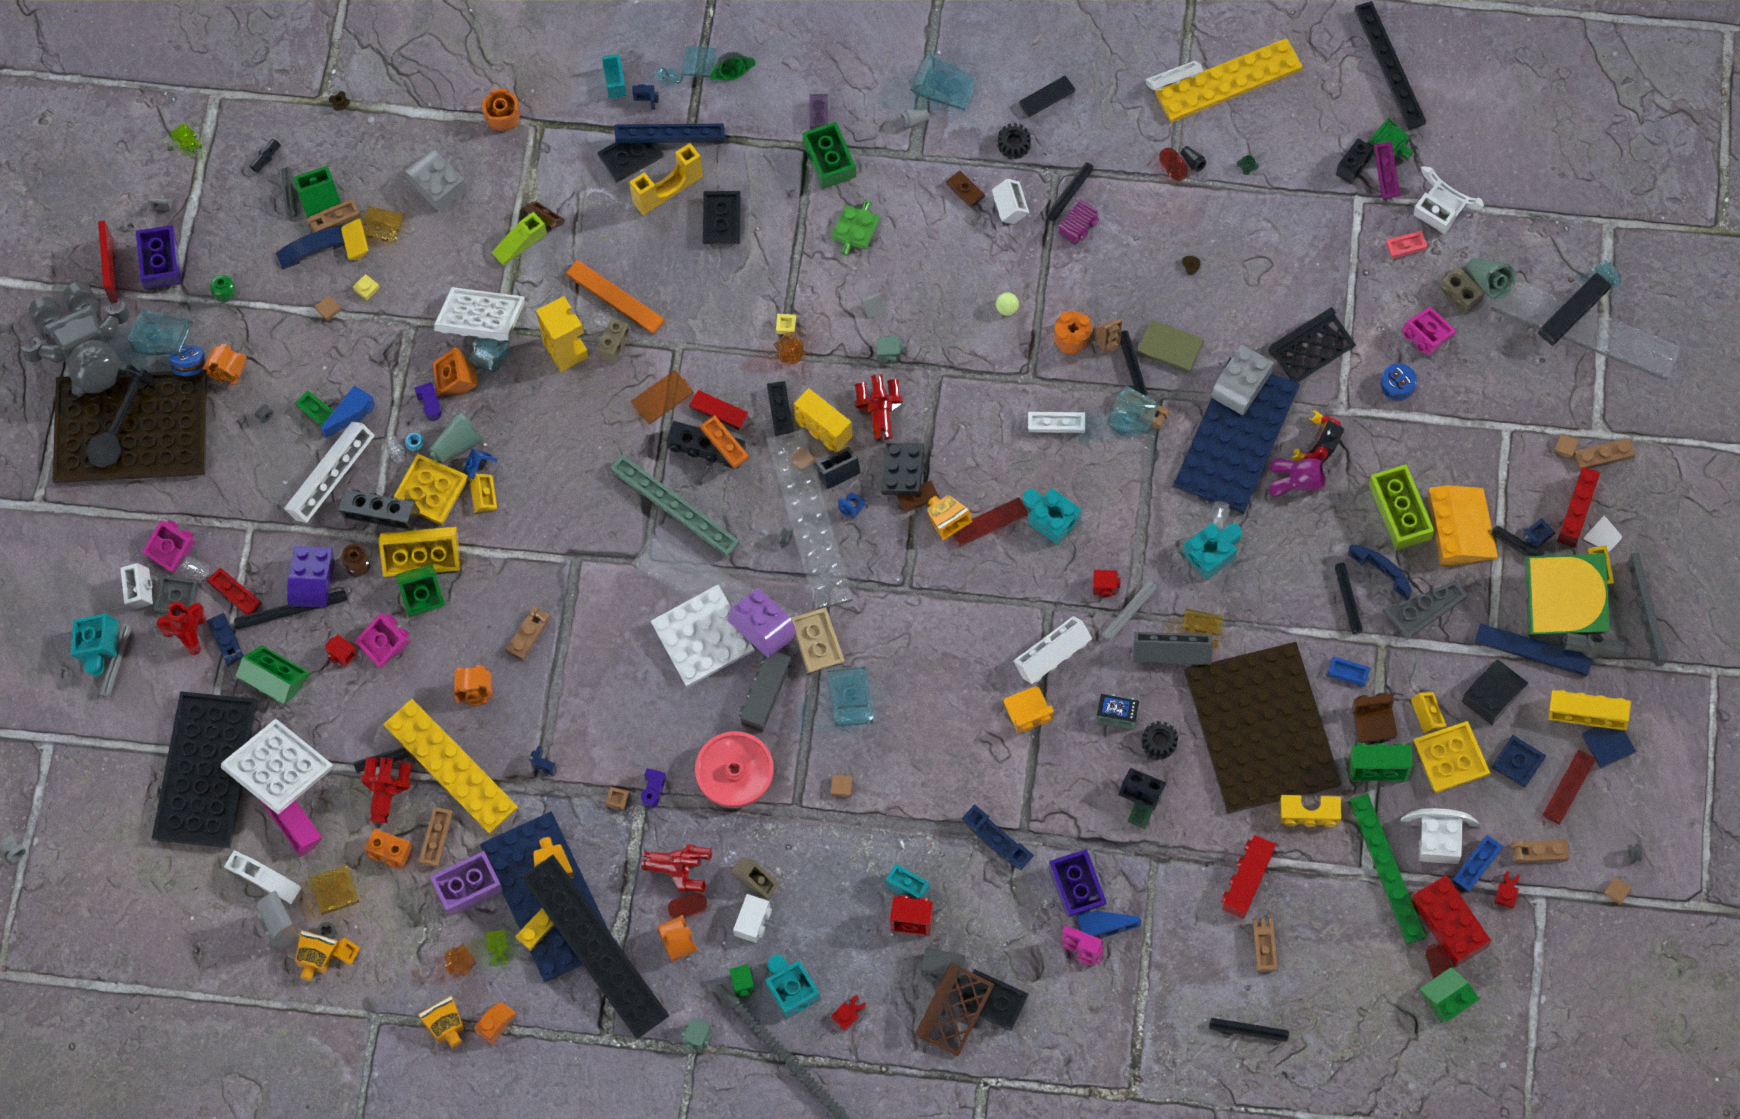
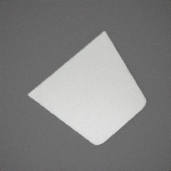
[1583,516,1622,552]

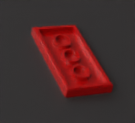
[98,220,118,303]

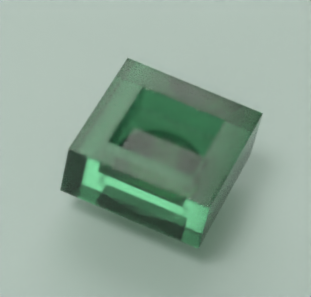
[1128,802,1153,829]

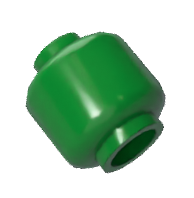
[210,275,236,302]

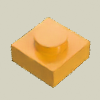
[333,937,360,965]

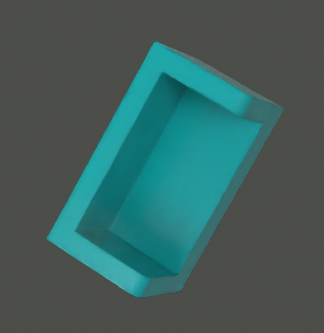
[602,54,627,99]
[886,864,930,900]

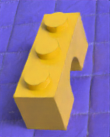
[1280,795,1341,828]

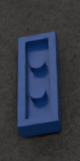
[1452,835,1503,893]

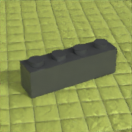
[1133,632,1212,665]
[739,652,792,732]

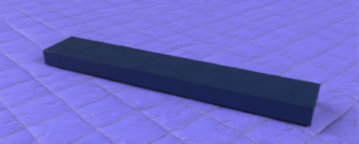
[614,123,725,143]
[1474,623,1593,676]

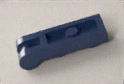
[206,613,244,667]

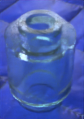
[1595,260,1622,288]

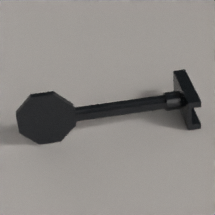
[86,363,155,469]

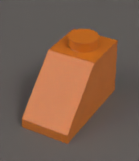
[474,1001,517,1045]

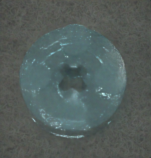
[469,336,510,372]

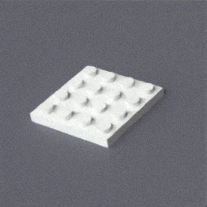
[434,287,525,341]
[651,584,755,688]
[221,719,333,814]

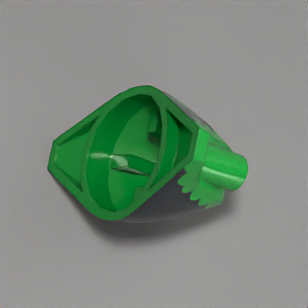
[709,51,756,80]

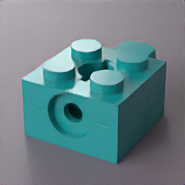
[1023,488,1082,546]
[1182,522,1242,580]
[71,613,119,677]
[765,954,821,1020]

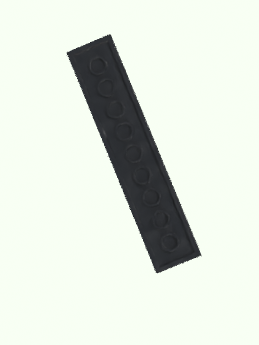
[520,855,670,1040]

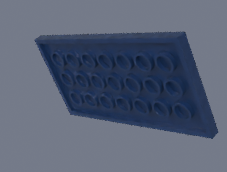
[1173,357,1300,514]
[480,811,609,983]

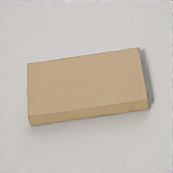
[790,607,845,674]

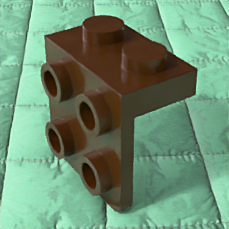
[1352,693,1397,743]

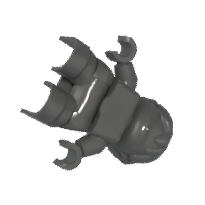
[21,281,130,397]

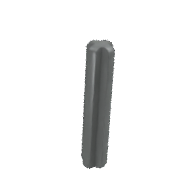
[281,167,297,218]

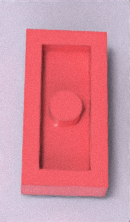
[1386,231,1428,259]

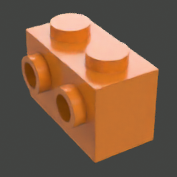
[365,828,413,869]

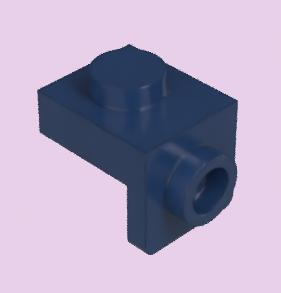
[632,84,659,110]
[1523,518,1555,548]
[529,746,557,776]

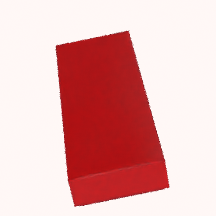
[689,390,748,430]
[207,567,262,615]

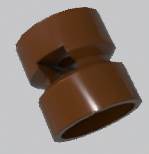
[341,544,370,577]

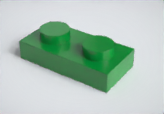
[295,390,334,427]

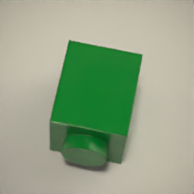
[729,964,755,998]

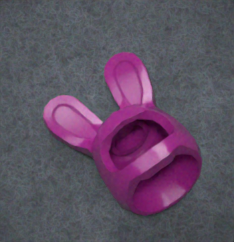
[1269,458,1326,497]

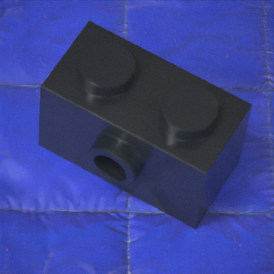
[816,447,861,489]

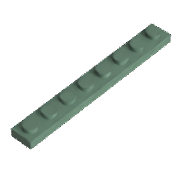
[610,454,740,558]

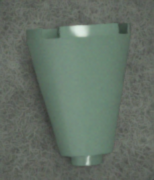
[1466,258,1516,300]
[430,413,483,463]

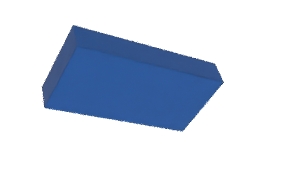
[1327,656,1370,687]

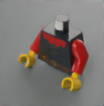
[1291,410,1344,464]

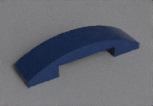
[276,226,345,270]
[1347,545,1412,601]
[962,804,1034,870]

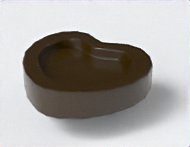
[1182,256,1200,275]

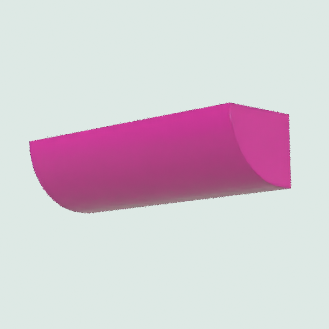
[259,799,322,857]

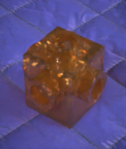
[773,333,806,365]
[444,943,477,978]

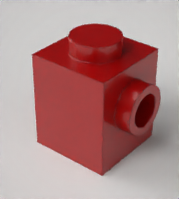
[1093,570,1121,597]
[325,634,357,668]

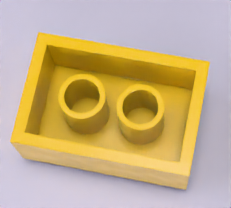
[794,388,852,452]

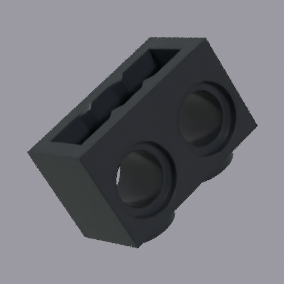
[1336,138,1374,184]
[1119,768,1167,810]

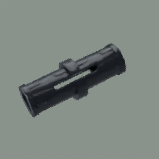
[250,138,281,173]

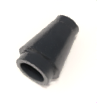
[1180,146,1207,172]

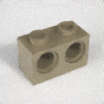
[1440,267,1485,313]
[596,317,630,365]

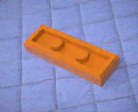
[700,415,749,469]

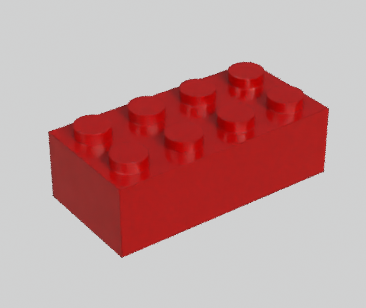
[1411,875,1492,967]

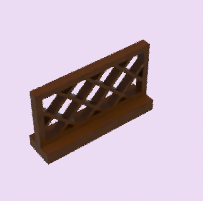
[915,962,994,1056]

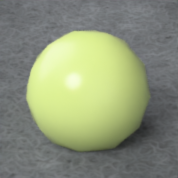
[996,292,1019,316]

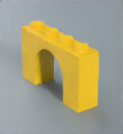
[629,143,703,216]

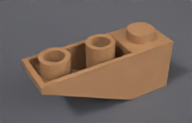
[1093,319,1122,353]

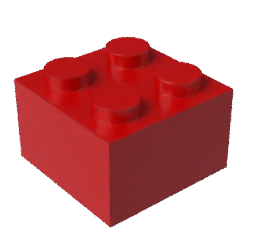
[890,895,933,936]

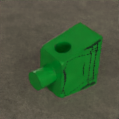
[1367,118,1413,160]

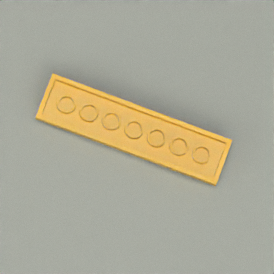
[1155,38,1303,123]
[383,699,519,835]

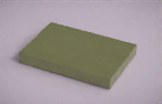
[1137,319,1204,373]

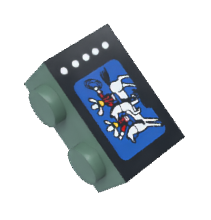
[1096,693,1139,729]

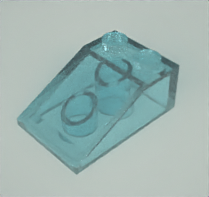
[910,53,977,110]
[127,309,193,356]
[827,667,873,727]

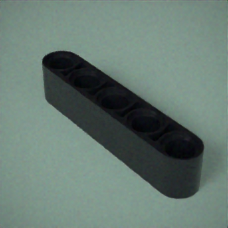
[1538,273,1612,346]

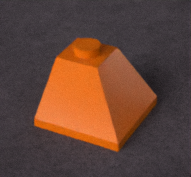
[432,347,478,397]

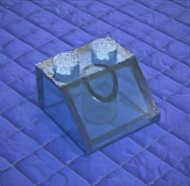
[1106,386,1159,434]

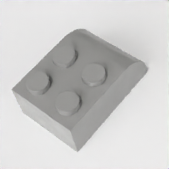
[403,150,467,212]
[1211,344,1274,415]
[257,890,300,952]

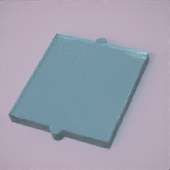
[682,46,716,78]

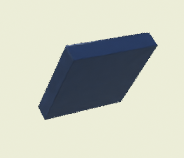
[1581,727,1636,769]
[1492,735,1546,788]

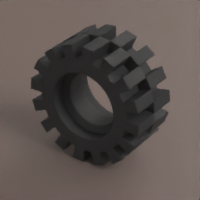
[997,123,1031,159]
[1142,721,1178,760]

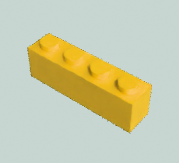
[1548,690,1631,731]

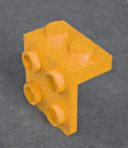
[1004,686,1054,734]

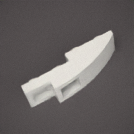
[224,850,301,904]

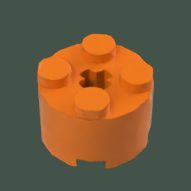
[482,88,521,131]
[1053,311,1092,354]
[203,344,247,385]
[453,665,493,706]
[657,915,698,962]

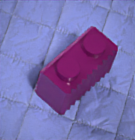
[1058,199,1099,245]

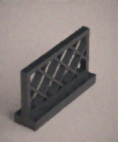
[1268,307,1356,383]

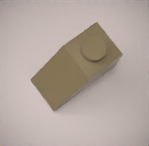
[731,857,779,900]

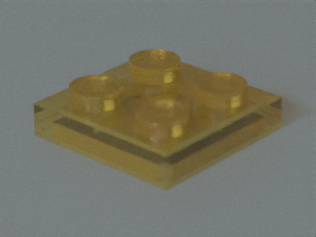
[310,865,360,915]

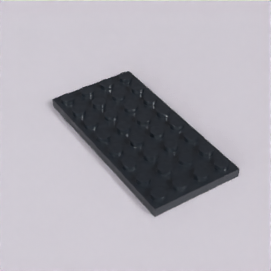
[152,691,258,849]

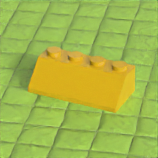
[379,527,460,577]

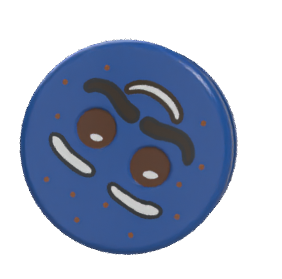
[169,346,206,376]
[1380,363,1417,401]

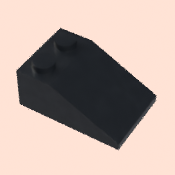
[1462,659,1528,726]

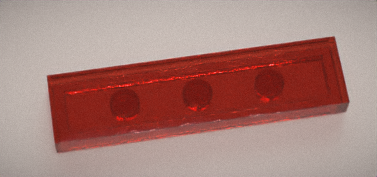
[953,497,1028,547]
[1542,749,1596,825]

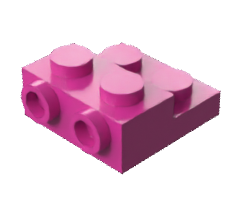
[1401,307,1456,355]
[142,519,197,573]
[355,613,411,668]
[1061,925,1104,966]

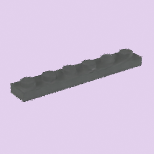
[1627,552,1667,667]

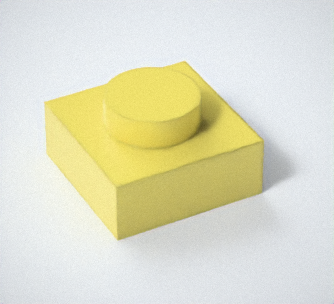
[353,274,380,300]
[776,314,796,335]

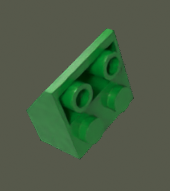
[293,165,341,218]

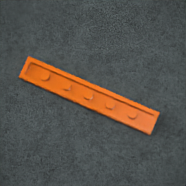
[566,259,665,335]

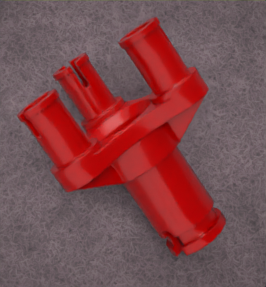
[854,374,903,441]
[157,602,206,655]
[360,757,412,824]
[641,844,713,893]

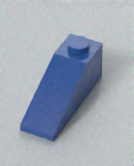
[321,385,375,438]
[1076,911,1141,939]

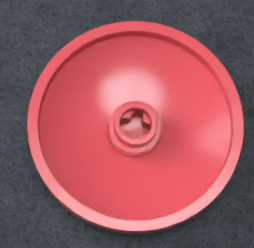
[695,731,774,808]

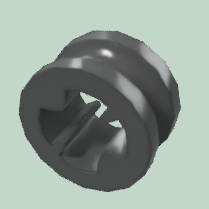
[255,404,274,423]
[778,527,793,546]
[1628,844,1642,863]
[317,922,336,939]

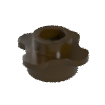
[329,91,350,111]

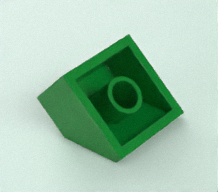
[396,563,445,617]
[1419,967,1480,1023]

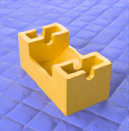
[536,296,589,372]

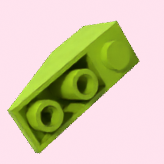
[492,212,547,266]

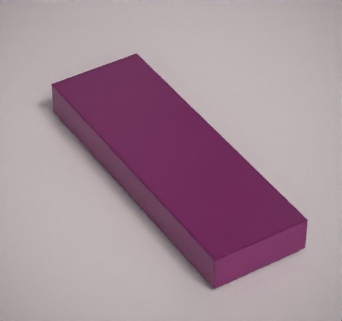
[1373,141,1401,200]

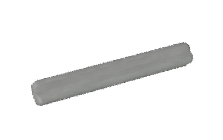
[1102,581,1156,641]
[99,624,131,697]

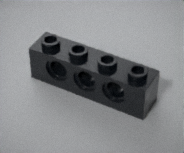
[666,421,746,468]
[338,489,420,531]

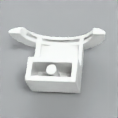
[1414,166,1484,234]
[1400,808,1479,864]

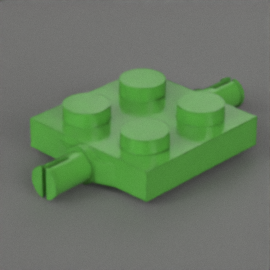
[831,200,880,256]

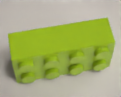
[1368,464,1434,551]

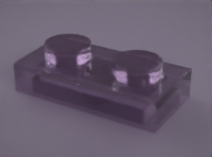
[810,94,828,130]

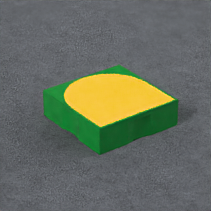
[1524,554,1610,635]

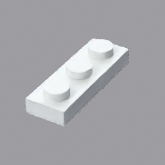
[1145,61,1203,90]
[1028,412,1085,433]

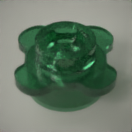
[1237,155,1259,175]

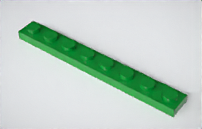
[1349,793,1426,945]

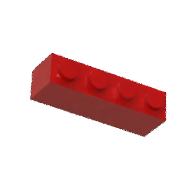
[1557,467,1601,548]
[1221,835,1276,919]

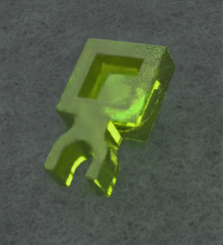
[170,122,202,154]
[486,930,509,966]

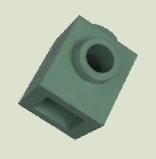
[876,335,904,364]
[681,1017,712,1052]

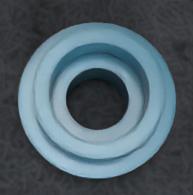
[405,433,424,451]

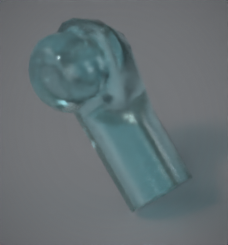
[655,67,683,84]

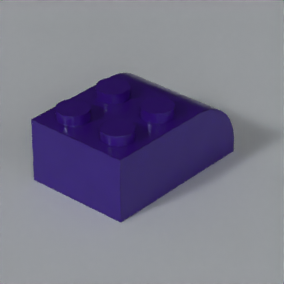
[136,225,182,290]
[287,546,335,608]
[1048,849,1107,917]

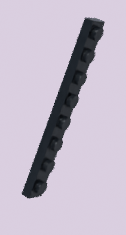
[1355,1,1426,130]

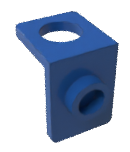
[463,449,497,479]
[838,492,866,519]

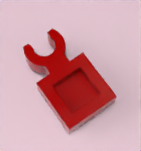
[1494,871,1520,909]
[830,995,866,1031]

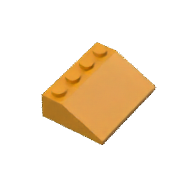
[1427,485,1498,567]

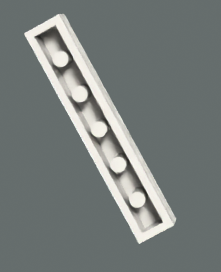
[284,422,375,523]

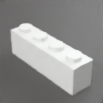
[1013,616,1092,684]

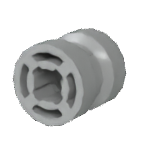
[0,836,26,863]

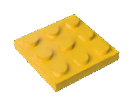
[394,454,469,526]
[1412,721,1490,794]

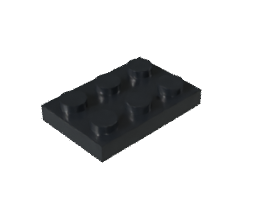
[597,143,664,183]
[703,191,741,244]
[881,443,924,495]
[957,969,1029,1031]

